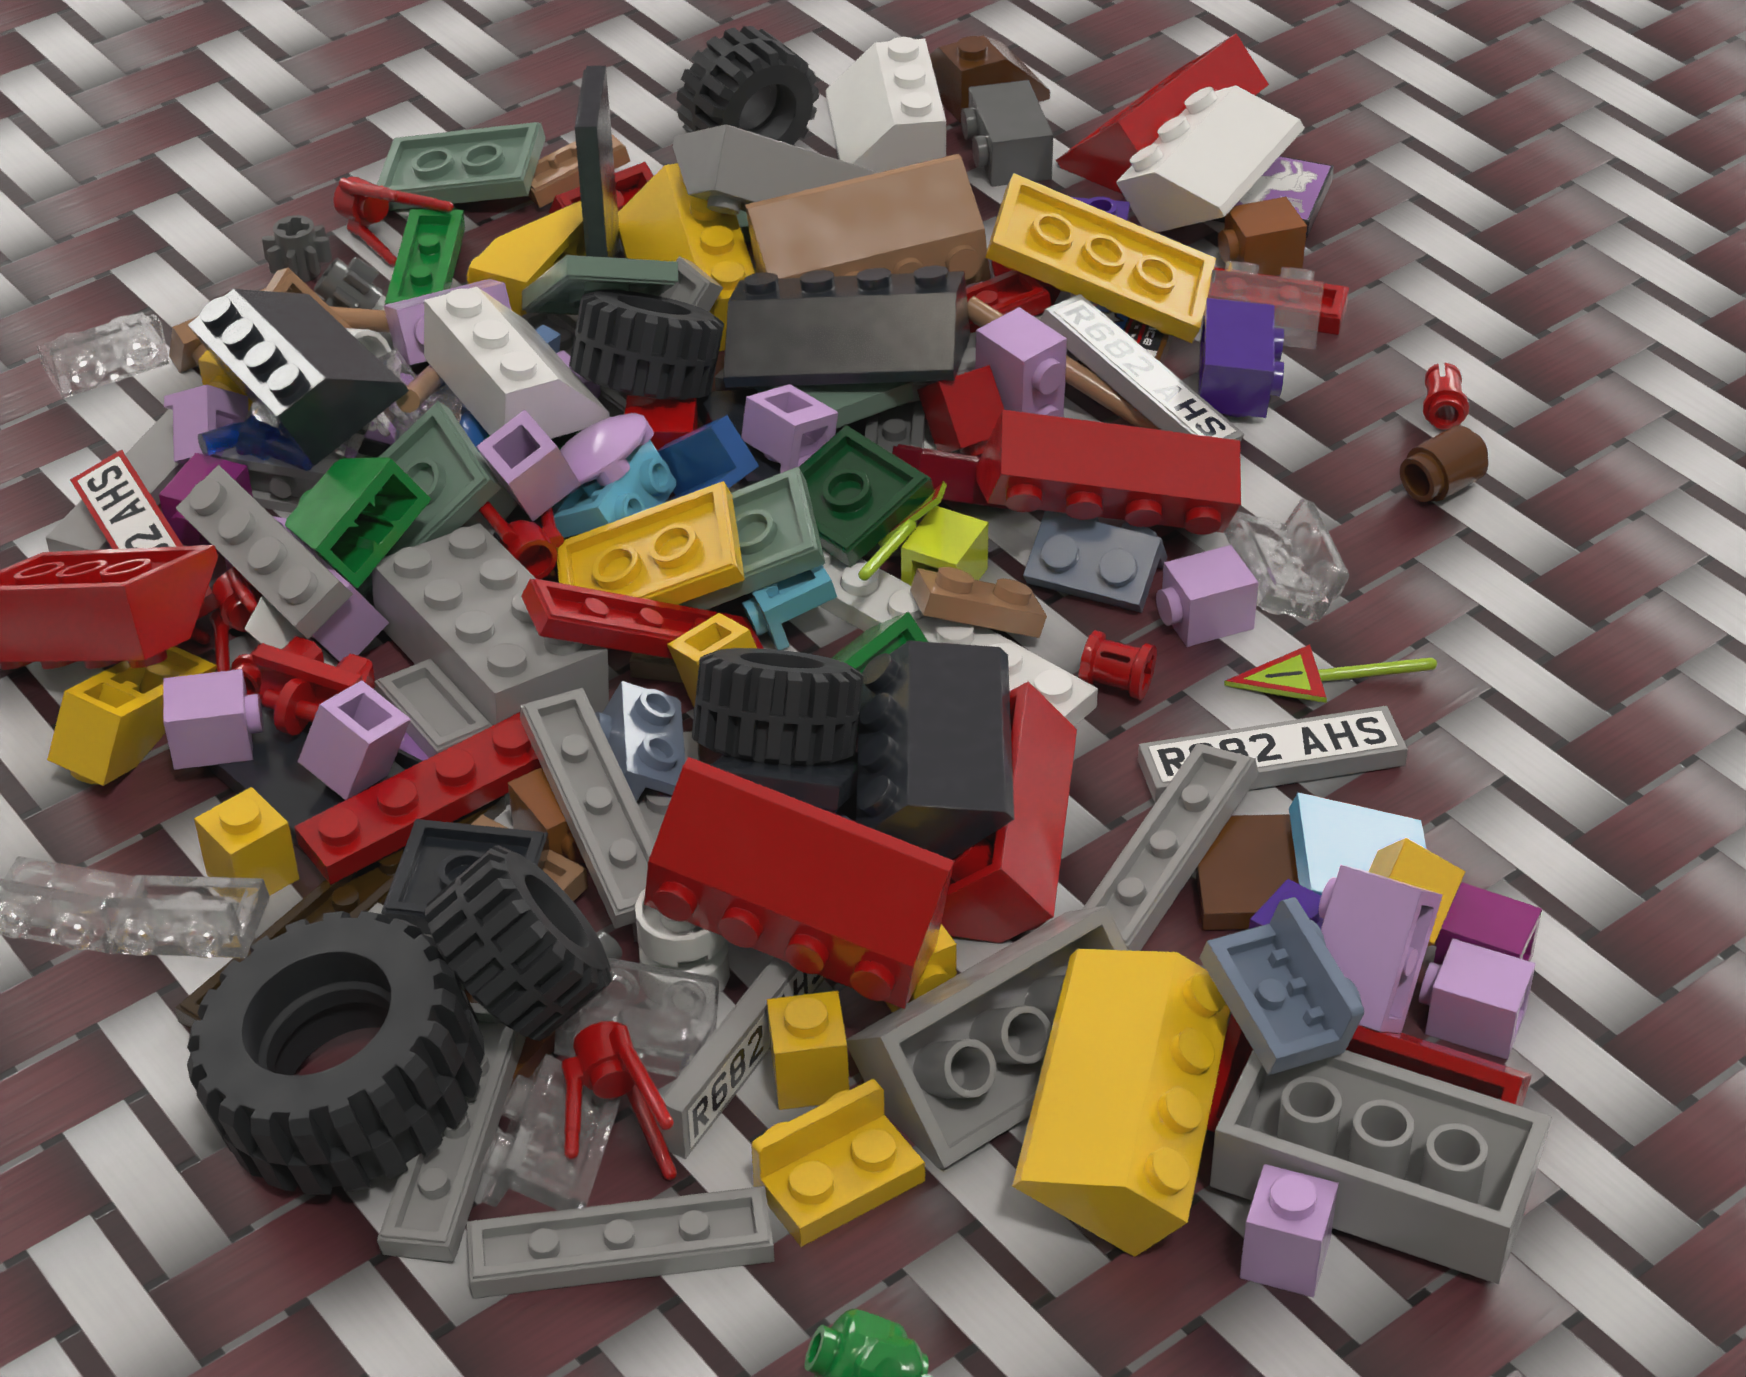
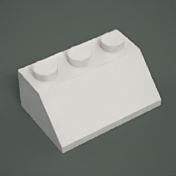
[826,37,946,173]
[1116,85,1304,233]
[424,287,609,439]

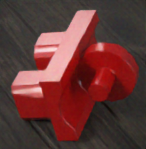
[252,636,375,735]

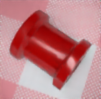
[1078,630,1157,701]

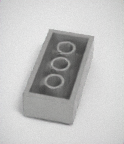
[371,523,609,726]

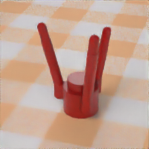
[333,176,454,266]
[479,501,564,579]
[209,567,264,672]
[561,1021,677,1180]

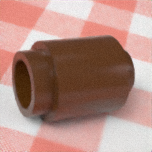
[1400,425,1489,502]

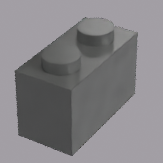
[961,80,1053,187]

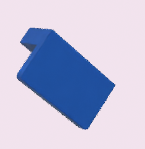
[657,415,759,502]

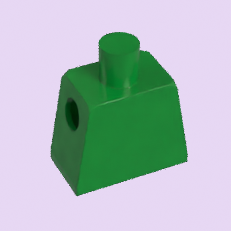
[285,457,432,589]

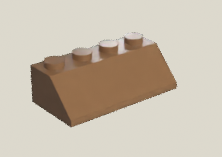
[745,154,991,285]

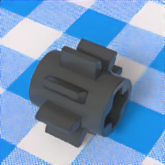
[262,215,332,282]
[313,257,383,309]

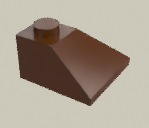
[929,35,1050,123]

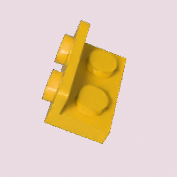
[751,1079,925,1247]

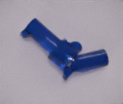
[198,415,314,471]

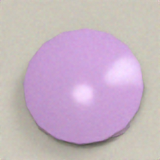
[560,413,654,494]

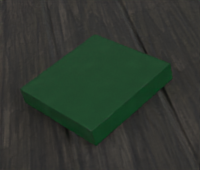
[799,425,934,568]

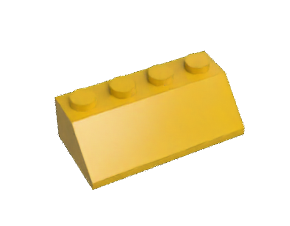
[618,163,755,351]
[1012,949,1230,1257]

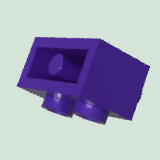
[1198,298,1284,418]

